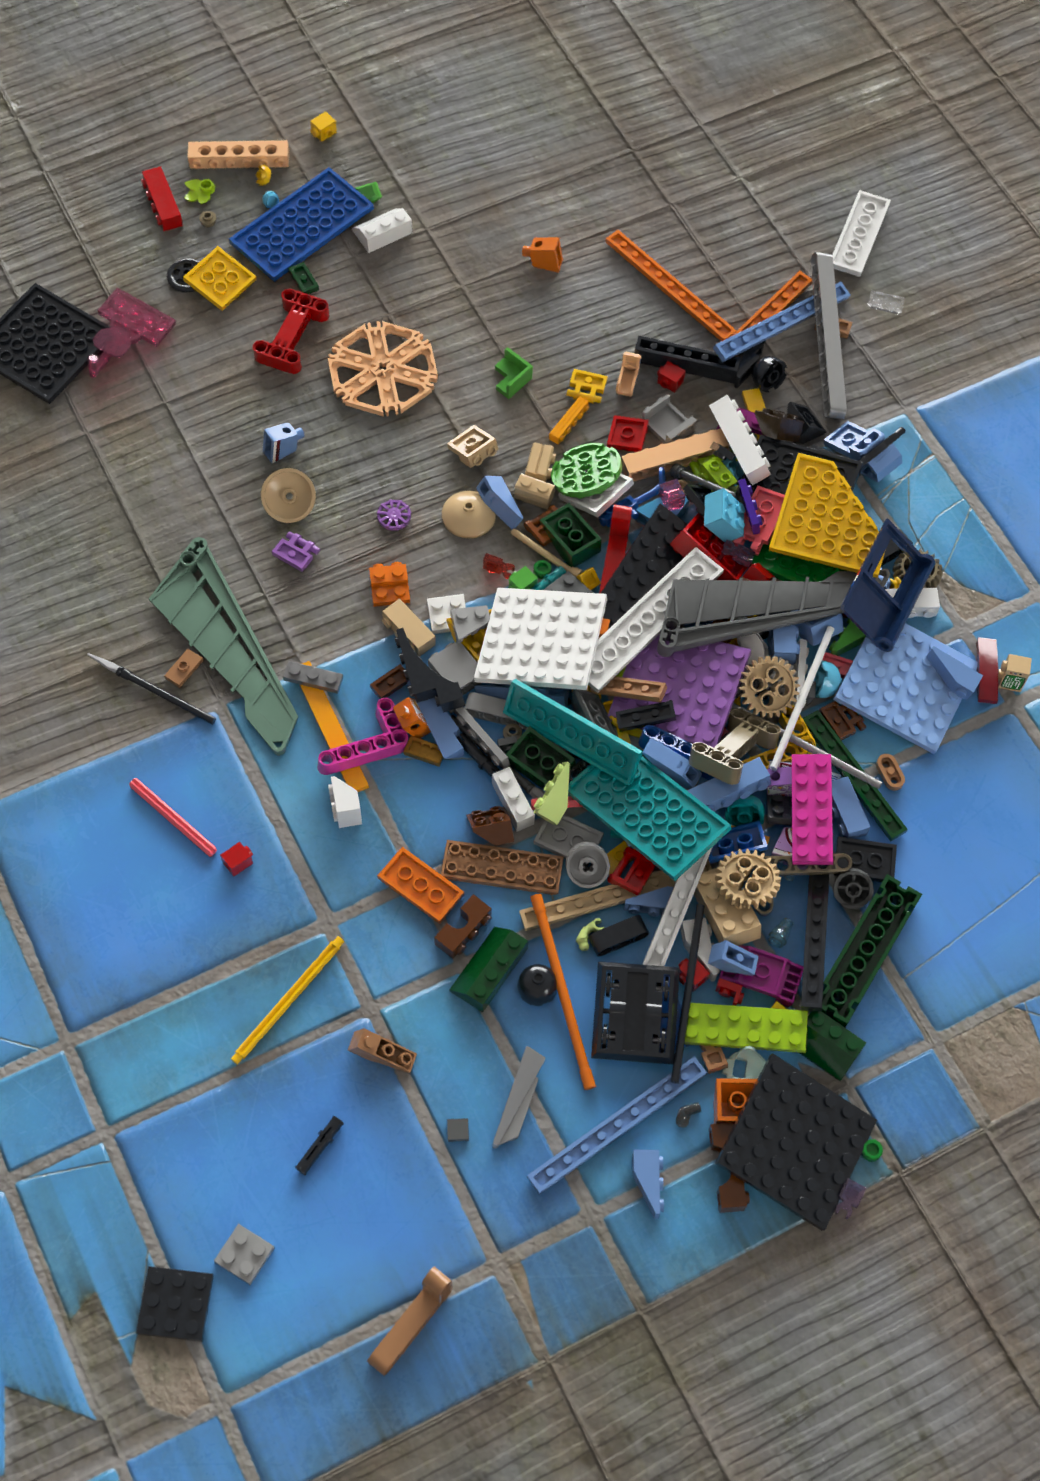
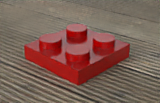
[607,415,649,452]

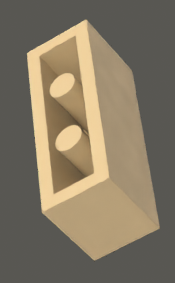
[382,599,436,657]

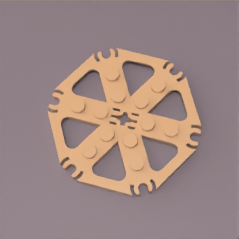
[328,321,438,417]

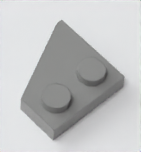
[450,605,490,643]

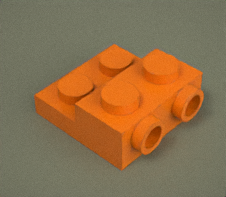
[369,562,410,607]

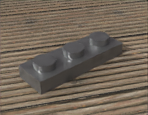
[283,661,343,694]

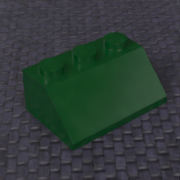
[800,1011,866,1081]

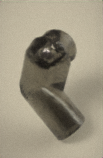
[676,1102,701,1128]

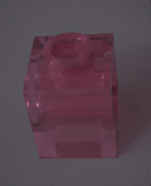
[659,479,686,510]

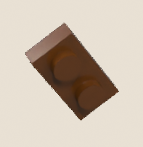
[370,664,409,699]

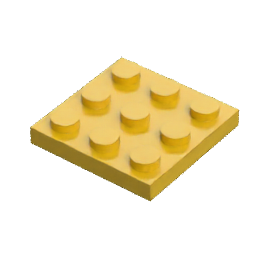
[183,246,256,311]

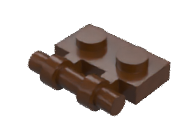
[819,701,866,741]

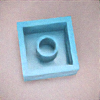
[704,488,745,543]

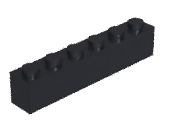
[634,336,741,384]

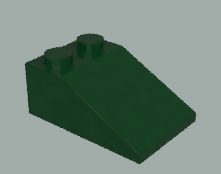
[540,503,602,567]

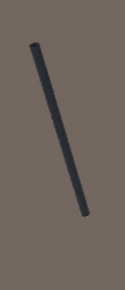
[671,904,705,1084]

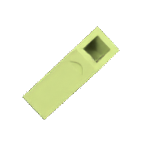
[534,762,570,825]

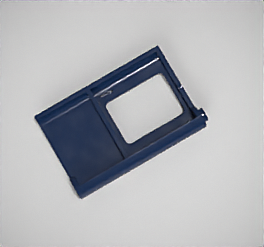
[840,518,936,652]

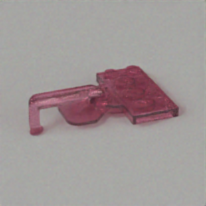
[88,288,176,378]

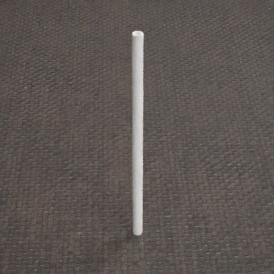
[770,626,834,771]

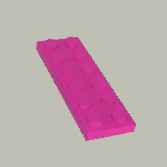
[792,754,833,865]

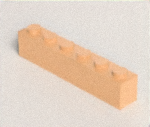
[621,428,729,482]

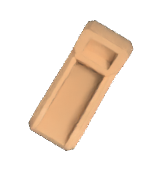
[616,352,641,397]

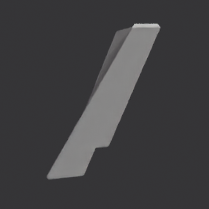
[492,1046,545,1149]

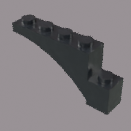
[395,628,465,713]

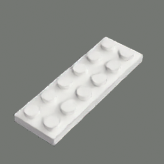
[832,190,891,277]

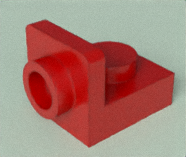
[715,978,744,1006]

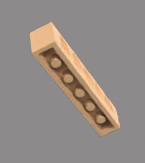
[188,140,289,169]

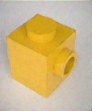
[310,111,337,142]

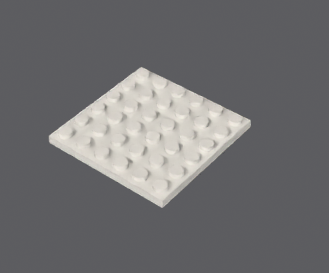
[474,588,607,690]

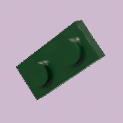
[289,262,319,294]

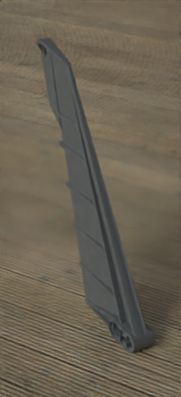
[657,569,890,657]

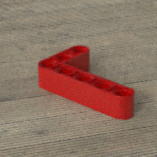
[599,504,632,594]

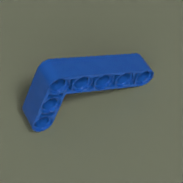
[638,725,715,780]

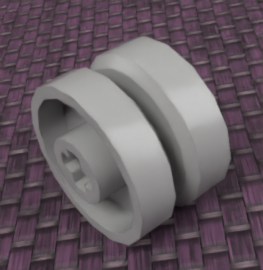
[565,841,610,888]

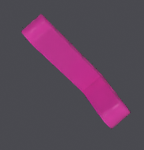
[317,698,408,775]

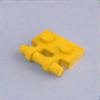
[566,369,608,404]

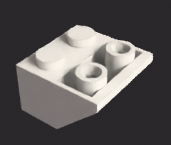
[328,776,362,828]

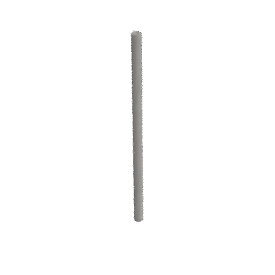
[731,703,882,789]

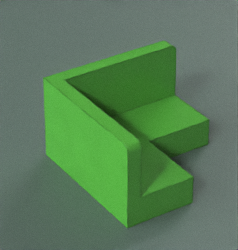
[495,347,533,399]

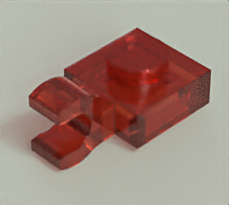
[483,553,515,579]

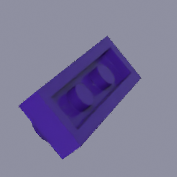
[738,479,763,535]

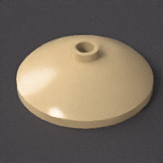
[261,468,316,523]
[442,491,496,538]

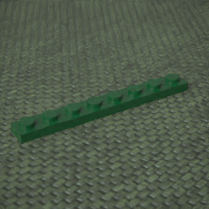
[803,710,908,842]

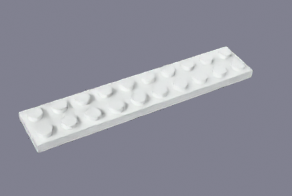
[588,547,724,693]

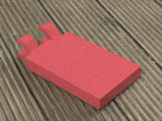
[734,486,785,556]

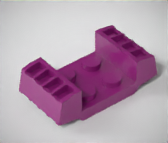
[719,945,803,1007]

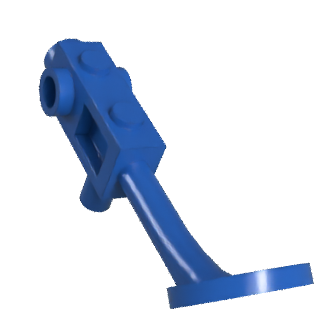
[598,467,666,527]

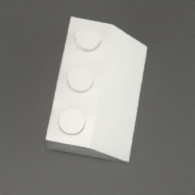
[352,208,412,253]

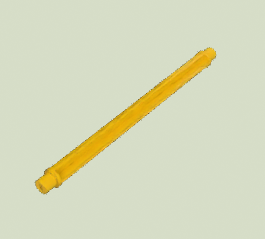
[231,936,344,1065]

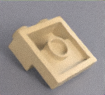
[447,425,499,468]

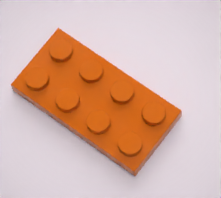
[377,847,464,924]

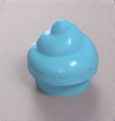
[262,191,279,208]

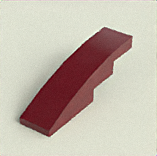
[976,637,998,704]

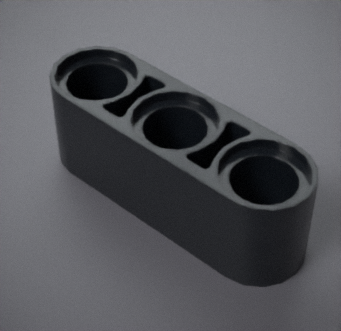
[588,915,649,957]

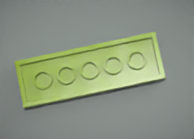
[685,1003,808,1053]

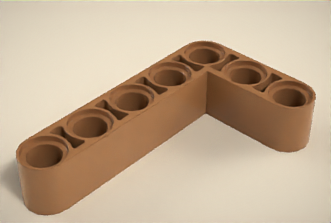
[367,1266,452,1376]

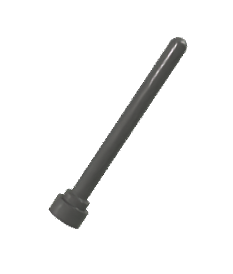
[670,464,736,498]

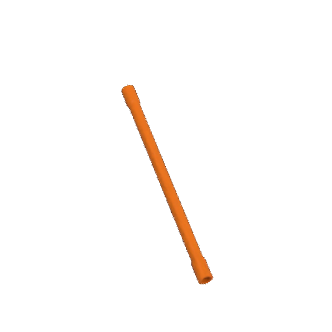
[530,894,596,1090]

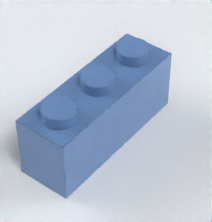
[832,776,870,839]

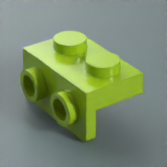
[700,456,737,492]

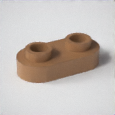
[876,754,905,791]

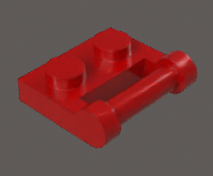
[607,847,656,896]

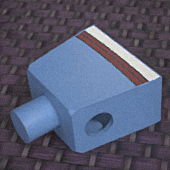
[263,423,305,464]

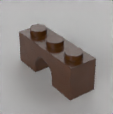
[434,894,492,959]

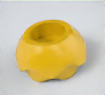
[256,164,271,186]

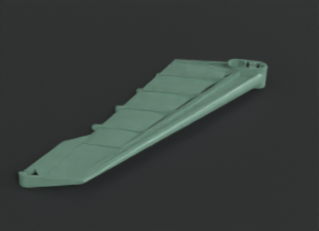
[149,537,298,756]

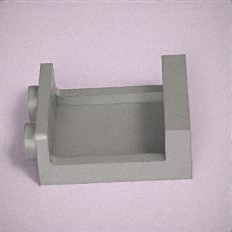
[641,394,697,444]

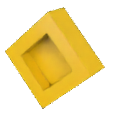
[576,567,601,590]

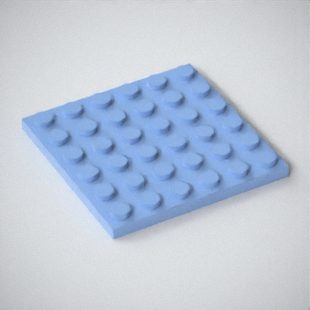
[833,623,977,754]

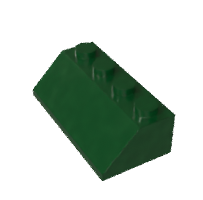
[449,926,528,1013]

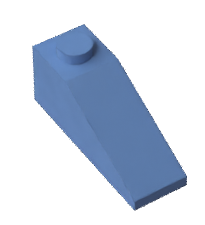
[926,646,983,700]

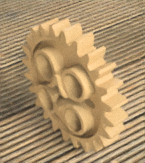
[738,656,800,718]
[715,849,781,910]

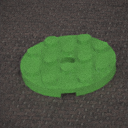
[551,443,622,499]

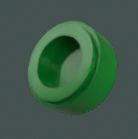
[533,560,552,579]
[861,1139,883,1162]

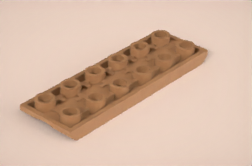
[441,840,564,895]

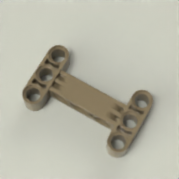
[689,708,781,785]

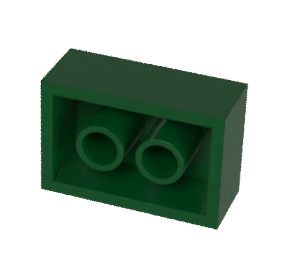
[506,726,576,789]

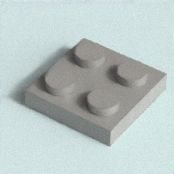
[214,1224,275,1285]

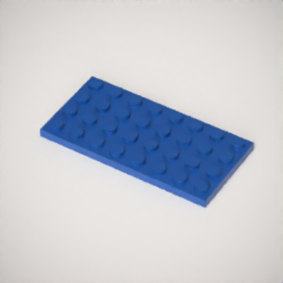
[229,167,374,282]

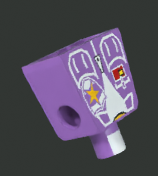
[766,767,792,797]

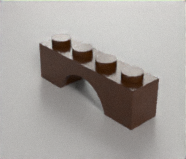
[708,1122,750,1213]

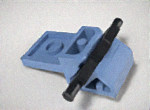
[824,421,906,482]

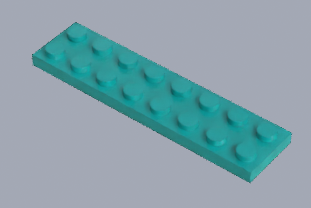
[503,679,643,786]

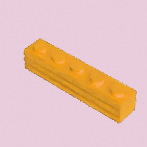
[549,396,589,445]

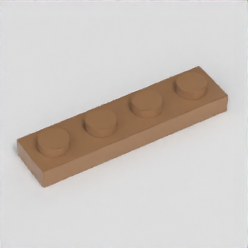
[590,676,667,703]

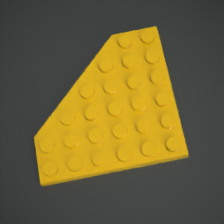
[769,453,885,578]

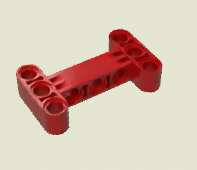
[253,289,329,374]

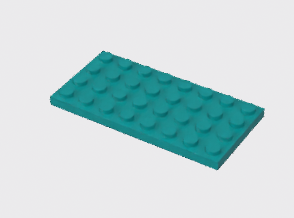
[568,756,732,881]

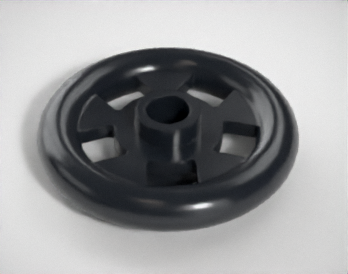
[167,258,199,293]

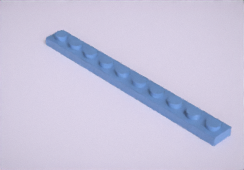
[713,282,850,362]
[527,1056,707,1195]

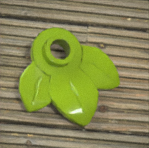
[185,179,215,204]

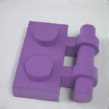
[272,531,320,572]

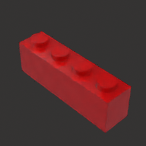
[141,166,183,231]

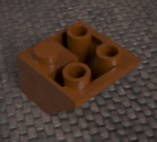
[466,806,514,846]

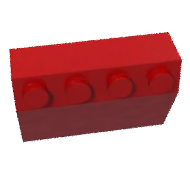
[670,513,750,581]

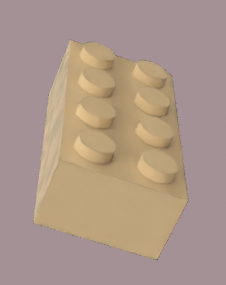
[694,868,761,946]

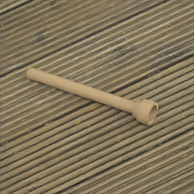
[511,529,583,578]

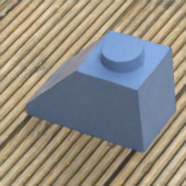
[708,940,759,976]

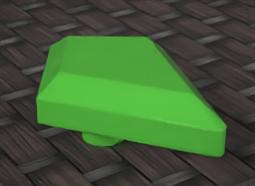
[355,182,382,203]

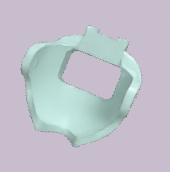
[722,1046,766,1079]

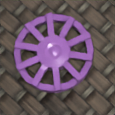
[377,499,411,530]

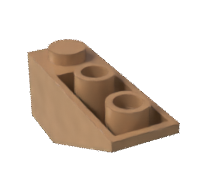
[347,1028,417,1073]

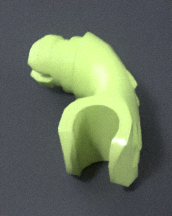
[576,918,604,951]

